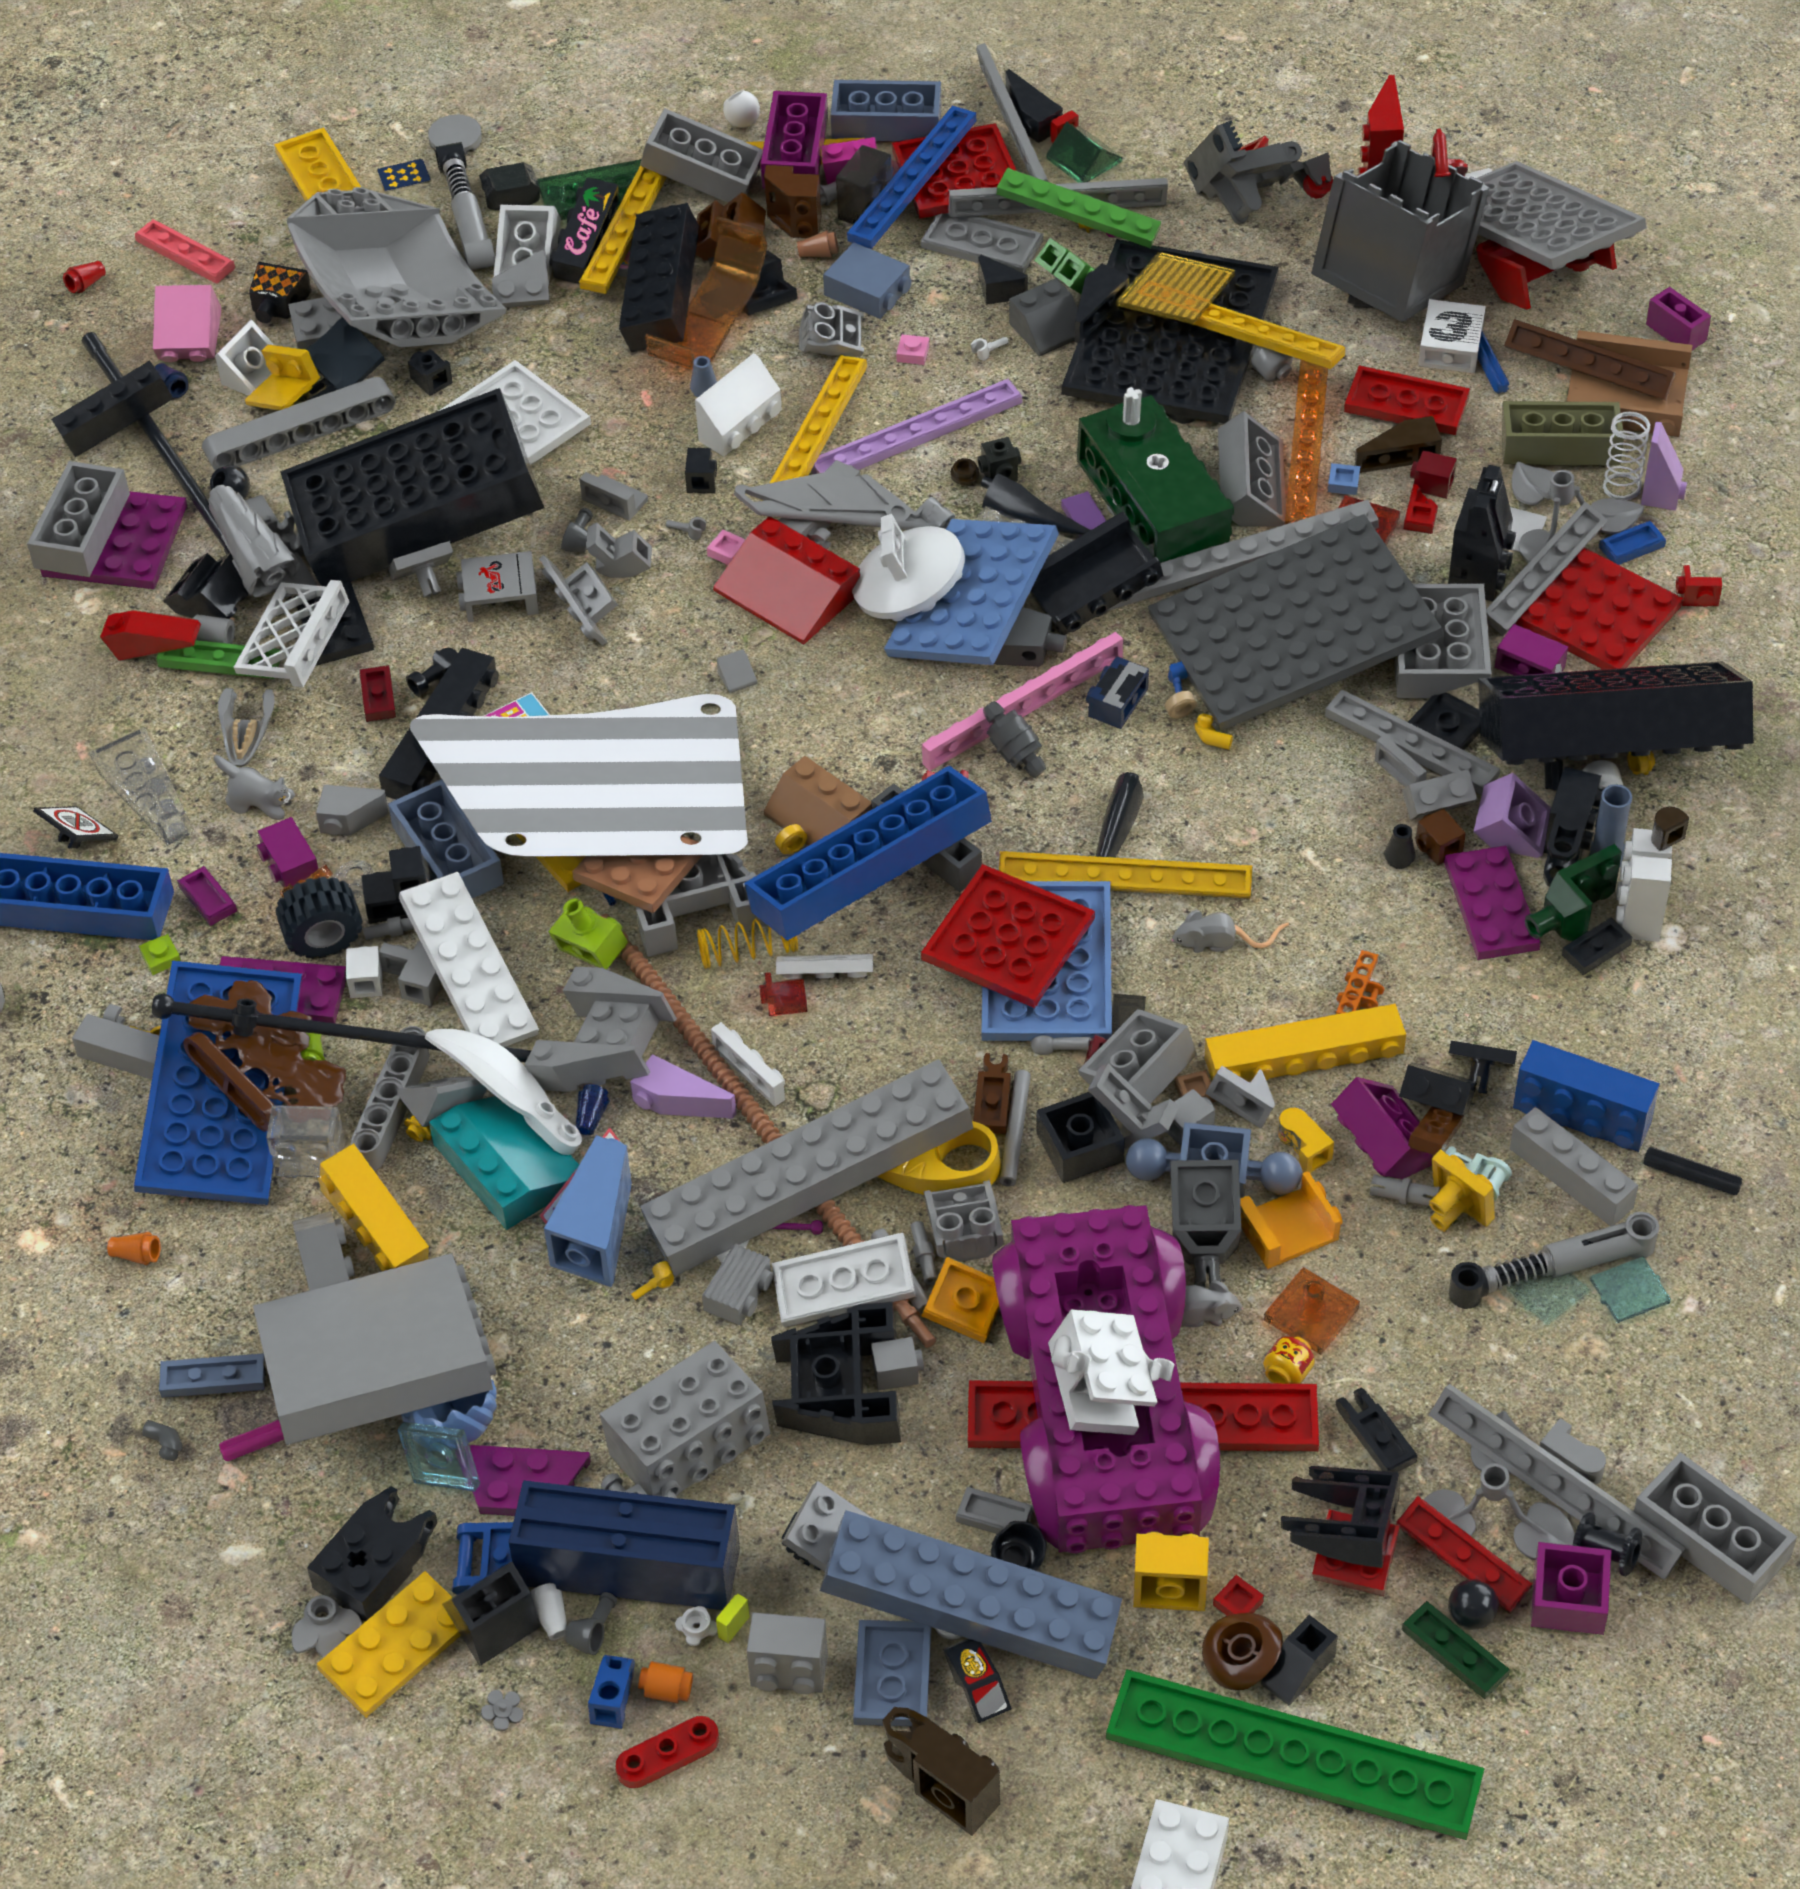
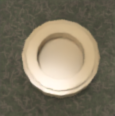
[1165,691,1197,719]

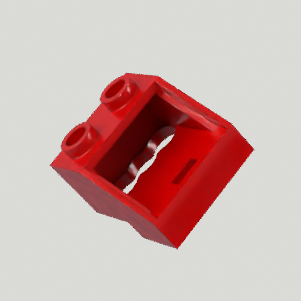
[1312,1509,1400,1597]

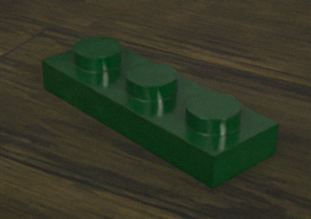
[1402,1601,1510,1699]

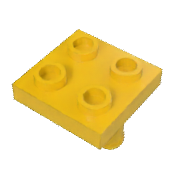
[1429,1149,1495,1232]

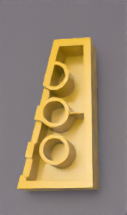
[318,1143,429,1271]

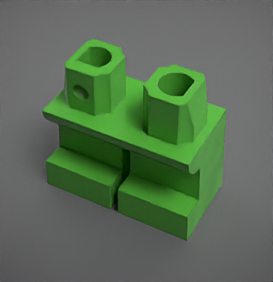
[1034,238,1095,294]

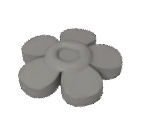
[481,1690,523,1731]

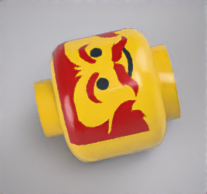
[1263,1336,1315,1384]

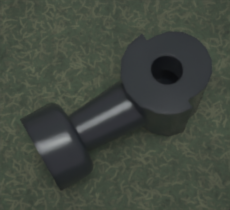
[406,648,458,697]

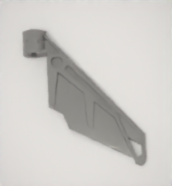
[734,471,955,530]

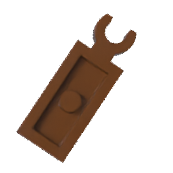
[973,1053,1011,1134]

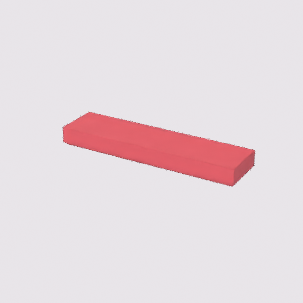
[135,219,235,284]

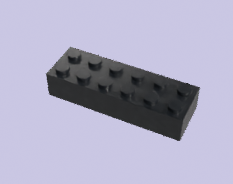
[619,203,699,352]

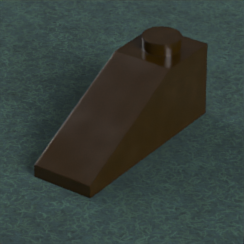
[1354,416,1442,473]

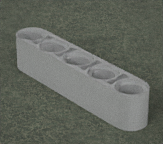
[351,1026,430,1171]

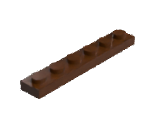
[1504,319,1676,401]

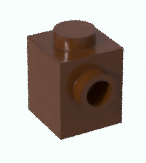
[1415,808,1466,866]

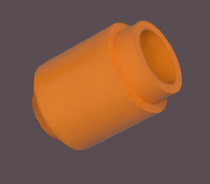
[638,1661,693,1704]

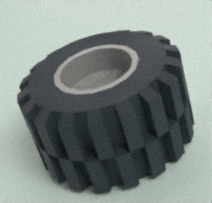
[276,876,363,959]

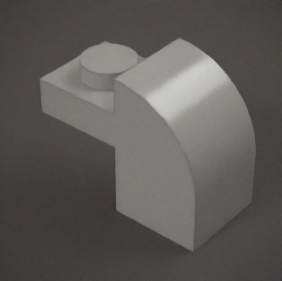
[586,522,652,578]
[379,941,441,1006]

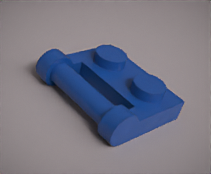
[452,1522,513,1595]

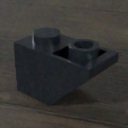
[1261,1615,1338,1706]

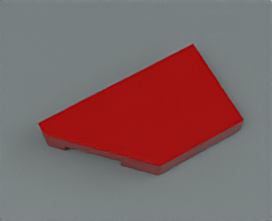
[1403,484,1438,534]

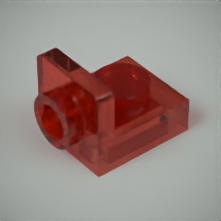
[759,972,808,1016]

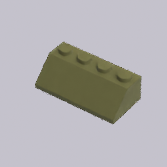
[1502,401,1624,466]

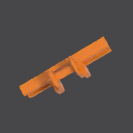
[1336,950,1385,1014]

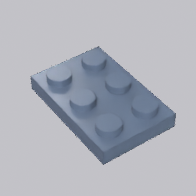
[853,1620,931,1726]

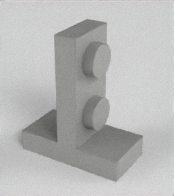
[1088,1063,1179,1150]

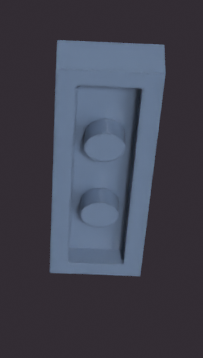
[159,1353,266,1398]

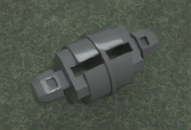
[983,701,1046,778]

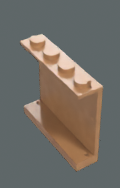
[1566,330,1693,437]

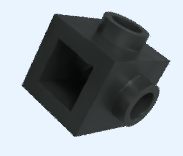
[977,437,1021,481]

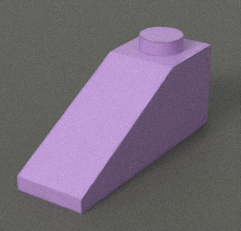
[1641,422,1687,511]
[631,1054,736,1118]

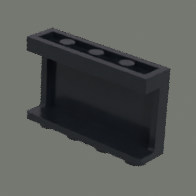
[1030,511,1164,635]

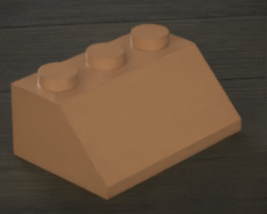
[764,756,872,846]

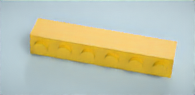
[1204,1004,1406,1082]

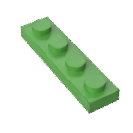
[156,640,280,679]

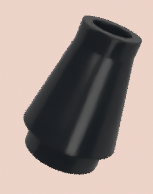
[1384,824,1416,869]

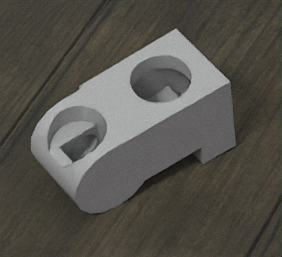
[1540,1418,1606,1485]

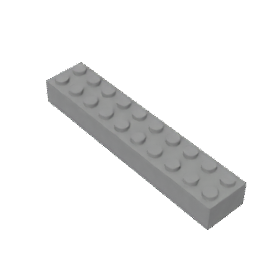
[640,1059,973,1277]

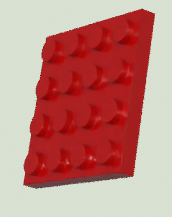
[892,123,1017,219]
[1515,547,1683,669]
[921,864,1095,1008]

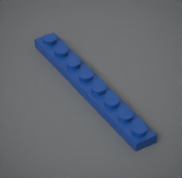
[847,105,977,249]

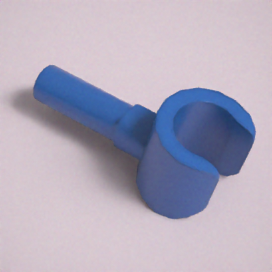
[1168,662,1188,693]

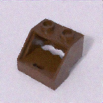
[764,165,822,238]
[696,192,766,261]

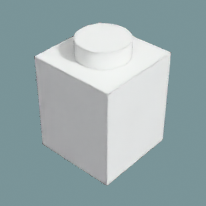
[346,946,383,998]

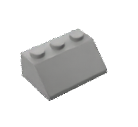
[1078,1009,1197,1104]

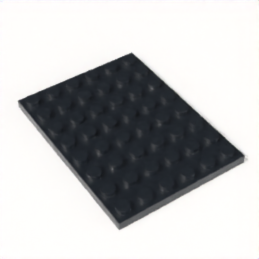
[1061,239,1279,424]

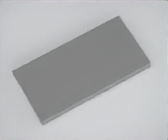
[921,213,1043,273]

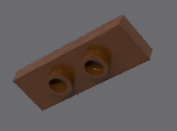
[1408,1106,1464,1156]

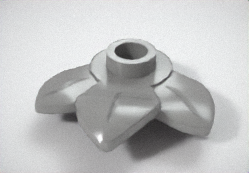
[292,1595,362,1658]

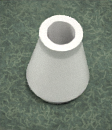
[531,1583,567,1640]

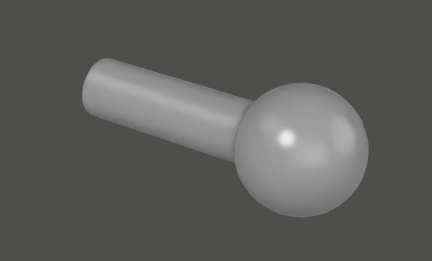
[1031,1035,1091,1055]

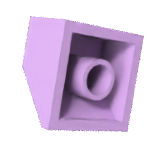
[1473,773,1551,858]

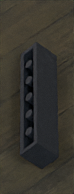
[379,647,499,800]

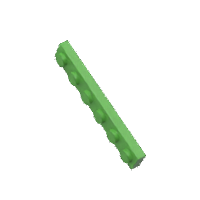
[996,168,1161,248]

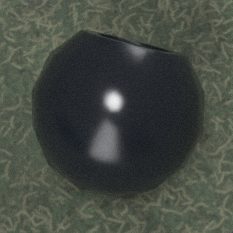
[210,465,251,499]
[1448,1579,1499,1630]

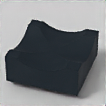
[306,317,385,390]

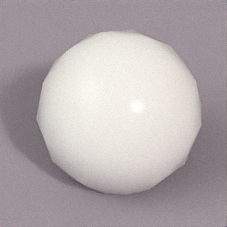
[723,90,760,128]

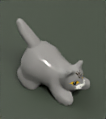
[214,755,295,820]

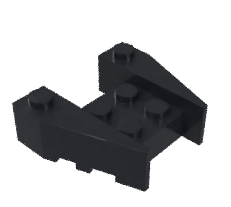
[771,1302,901,1445]

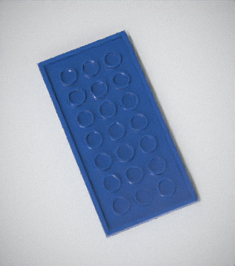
[134,961,302,1205]

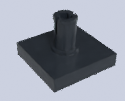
[1449,1040,1517,1094]

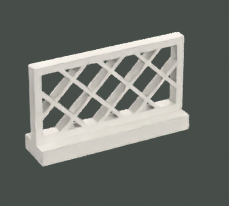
[234,580,349,687]

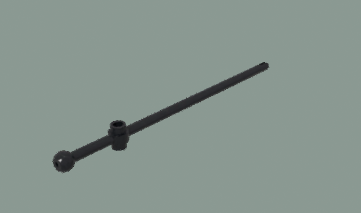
[152,993,532,1063]

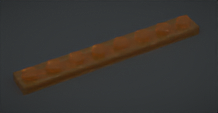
[1284,359,1328,525]

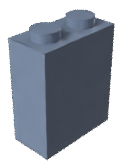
[823,242,912,319]

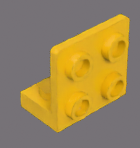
[245,344,320,410]

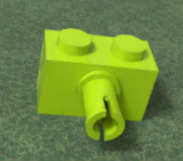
[548,898,628,970]

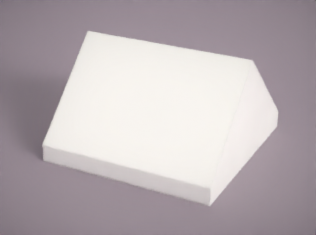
[215,319,274,396]

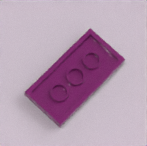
[1444,845,1541,960]
[219,956,346,1023]

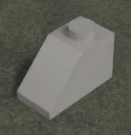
[316,785,388,835]

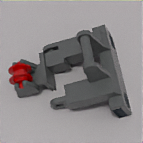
[1183,120,1333,224]

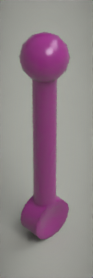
[772,1220,824,1235]

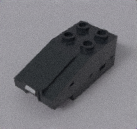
[1448,465,1516,601]

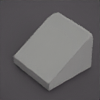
[717,649,757,693]

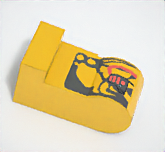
[1278,1108,1334,1173]

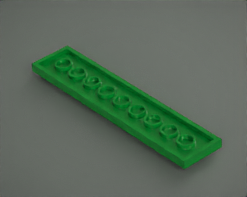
[1106,1669,1485,1840]

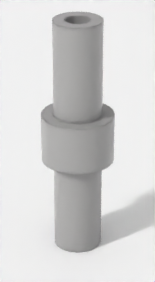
[363,916,414,940]
[910,1221,937,1285]

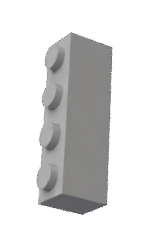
[1510,1107,1639,1226]

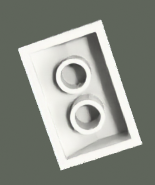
[695,353,782,457]

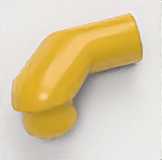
[1195,713,1233,750]

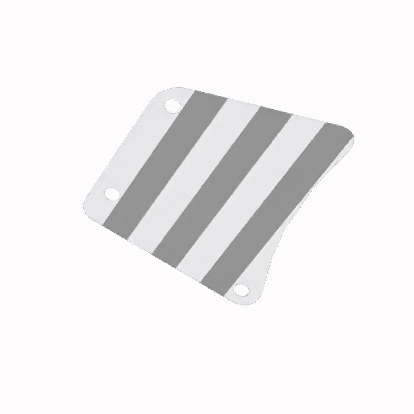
[410,694,748,856]

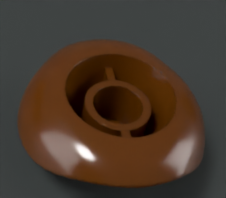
[1202,1613,1283,1691]

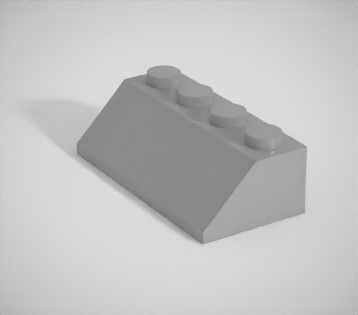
[1218,411,1287,526]

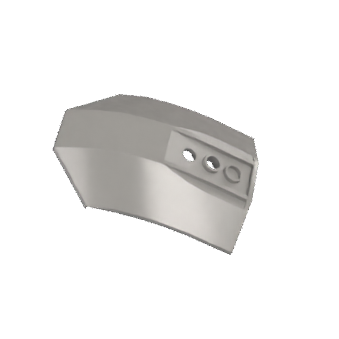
[287,187,506,347]

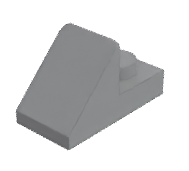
[1205,1066,1275,1128]

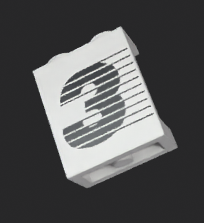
[1418,299,1486,373]

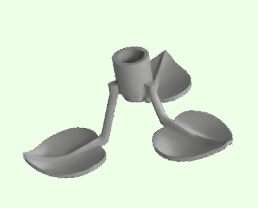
[1512,461,1644,563]
[1423,1411,1575,1560]

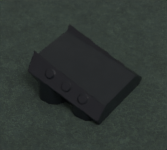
[479,162,540,210]

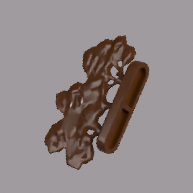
[183,980,346,1132]

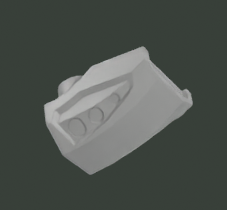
[799,302,864,357]
[924,1180,1004,1262]

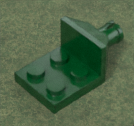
[1525,843,1622,942]

